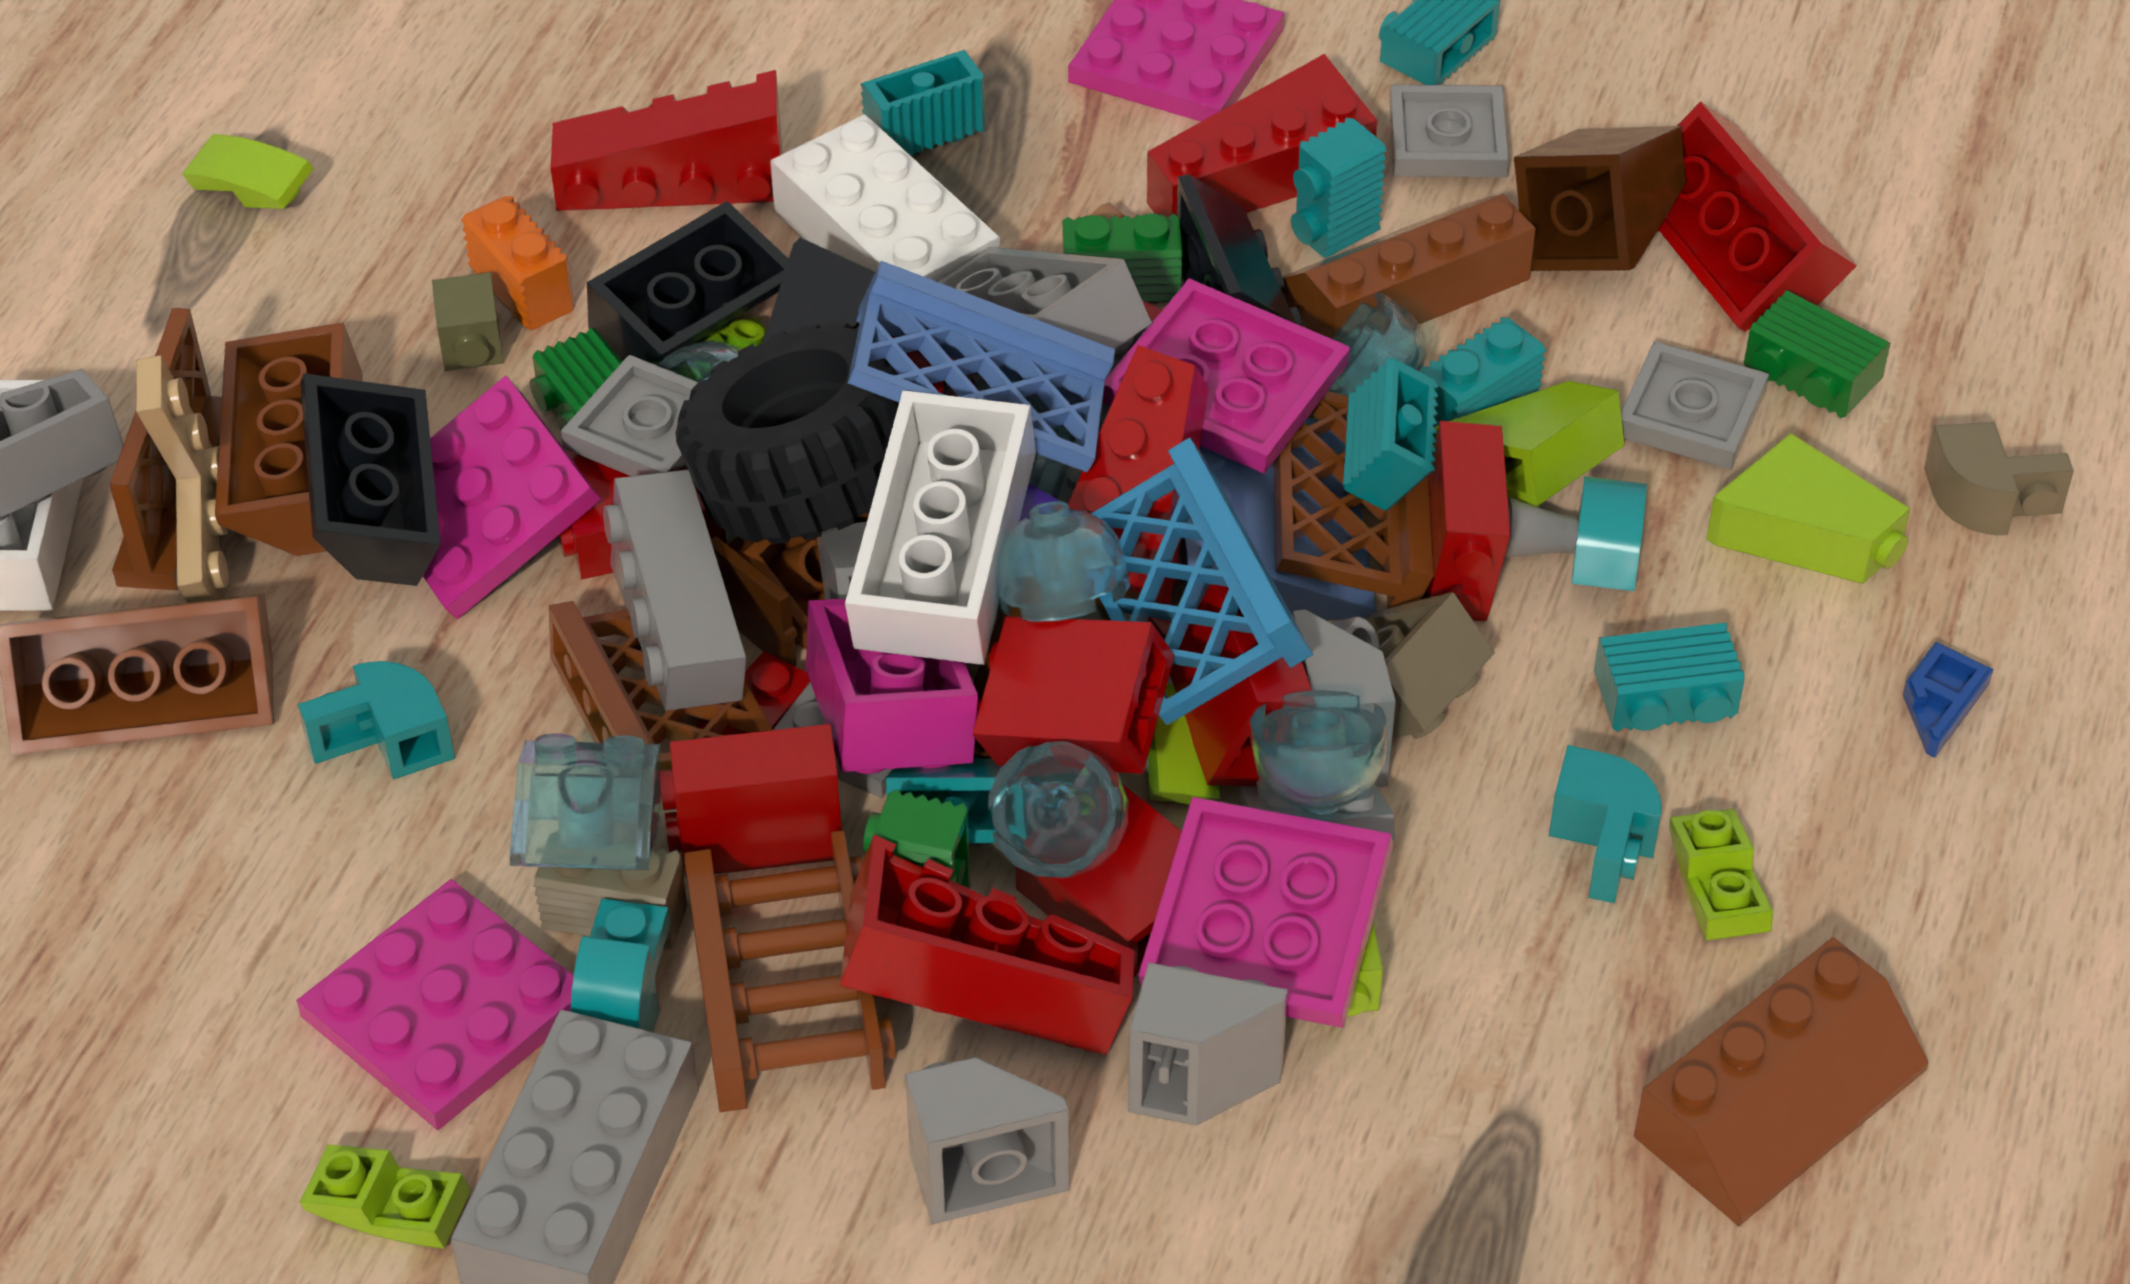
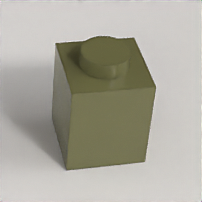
[432,272,504,371]

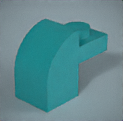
[1571,476,1647,591]
[297,661,455,780]
[1549,745,1662,904]
[571,899,670,1032]

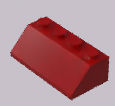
[1658,101,1857,332]

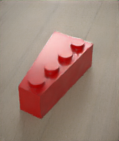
[1147,54,1378,218]
[550,70,783,211]
[1039,345,1209,637]
[840,834,1135,1056]

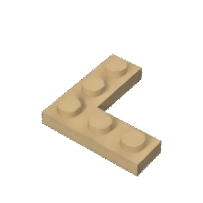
[136,355,229,602]

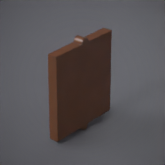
[711,536,798,666]

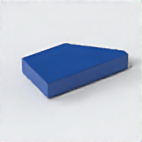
[1903,642,1994,758]

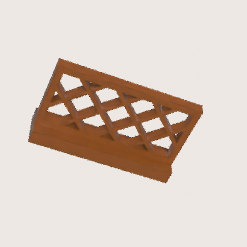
[109,308,222,591]
[1274,391,1434,608]
[549,601,773,803]

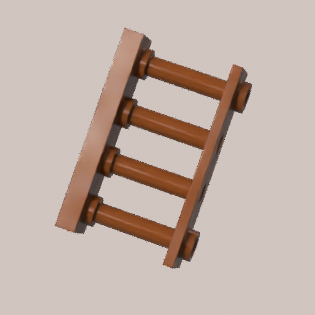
[684,830,896,1113]

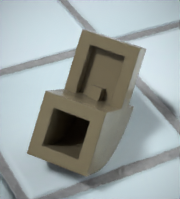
[1924,422,2074,535]

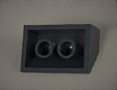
[1177,174,1303,327]
[587,201,788,363]
[300,373,441,586]

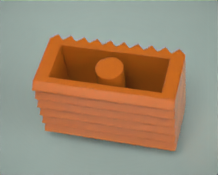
[461,196,575,330]

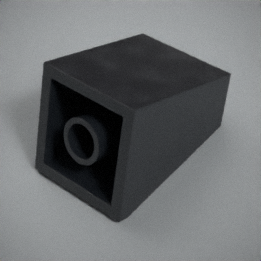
[763,237,875,343]

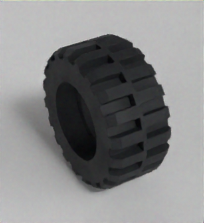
[675,323,899,544]

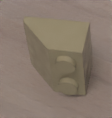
[1366,592,1495,739]

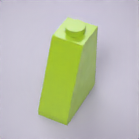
[1433,381,1625,506]
[1706,433,1910,584]

